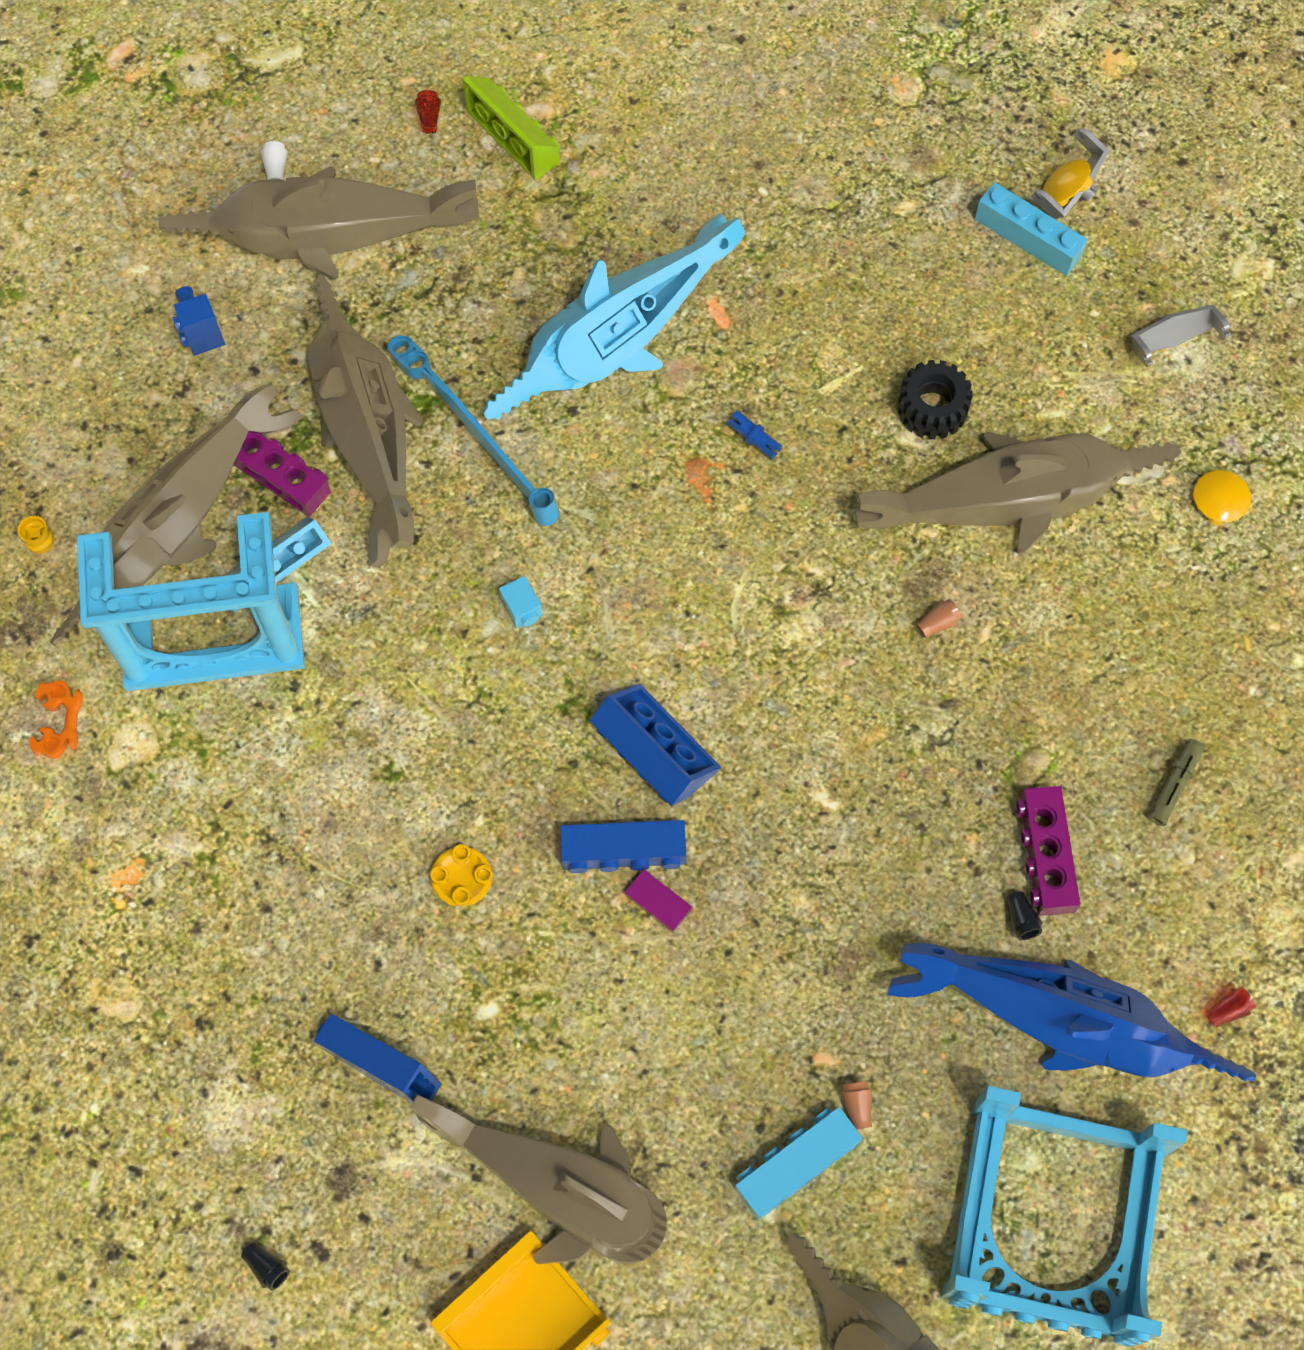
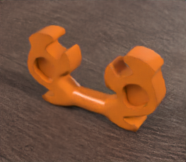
[29,680,83,759]

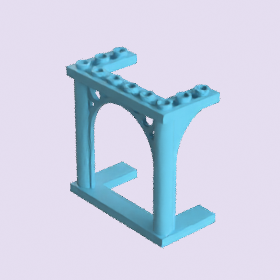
[77,512,305,691]
[941,1086,1188,1347]

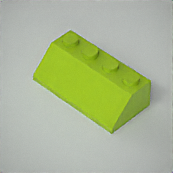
[462,76,560,180]

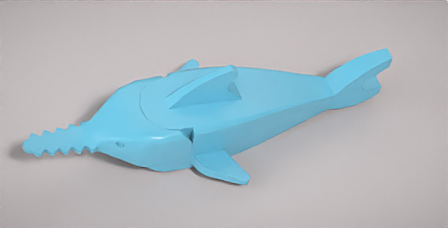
[483,214,746,419]

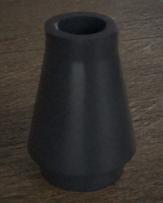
[1006,891,1043,940]
[241,1242,290,1291]

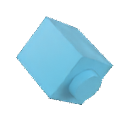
[499,576,543,629]

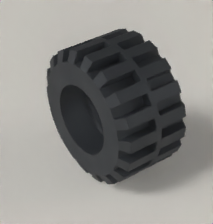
[897,360,973,440]

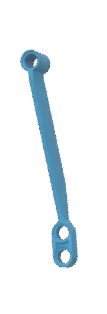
[388,335,560,526]

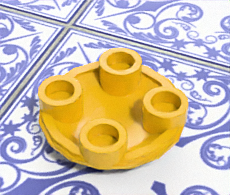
[1043,159,1093,207]
[1192,470,1251,525]
[430,844,493,907]

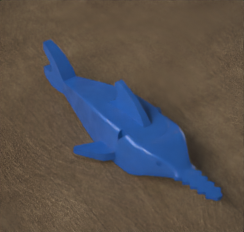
[887,943,1256,1081]

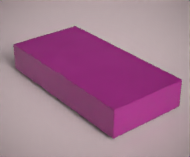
[625,869,693,933]

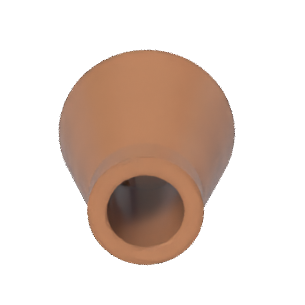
[916,599,963,639]
[840,1081,872,1129]

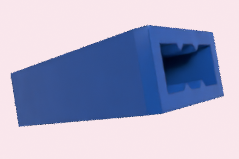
[313,1014,442,1104]

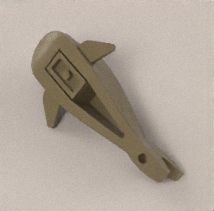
[411,1095,667,1265]

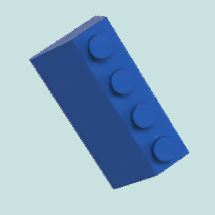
[590,684,722,806]

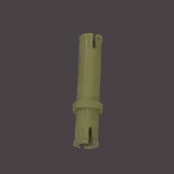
[1148,739,1205,826]

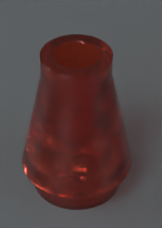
[414,90,441,134]
[1205,986,1256,1028]

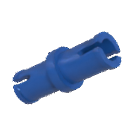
[727,410,783,460]

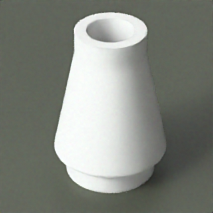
[260,141,288,180]

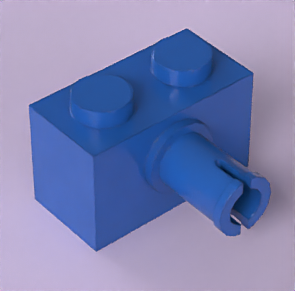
[172,286,226,356]

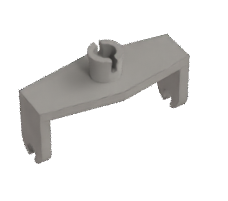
[1032,128,1110,219]
[1131,305,1231,367]

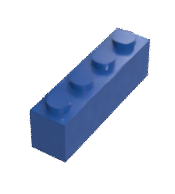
[561,820,686,873]

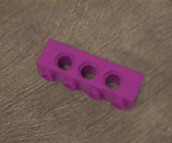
[234,431,331,517]
[1016,786,1081,916]

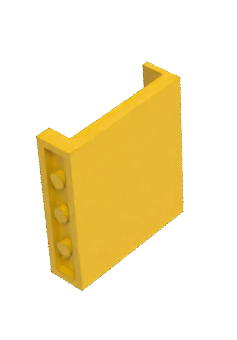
[430,1230,611,1350]

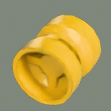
[17,516,55,554]

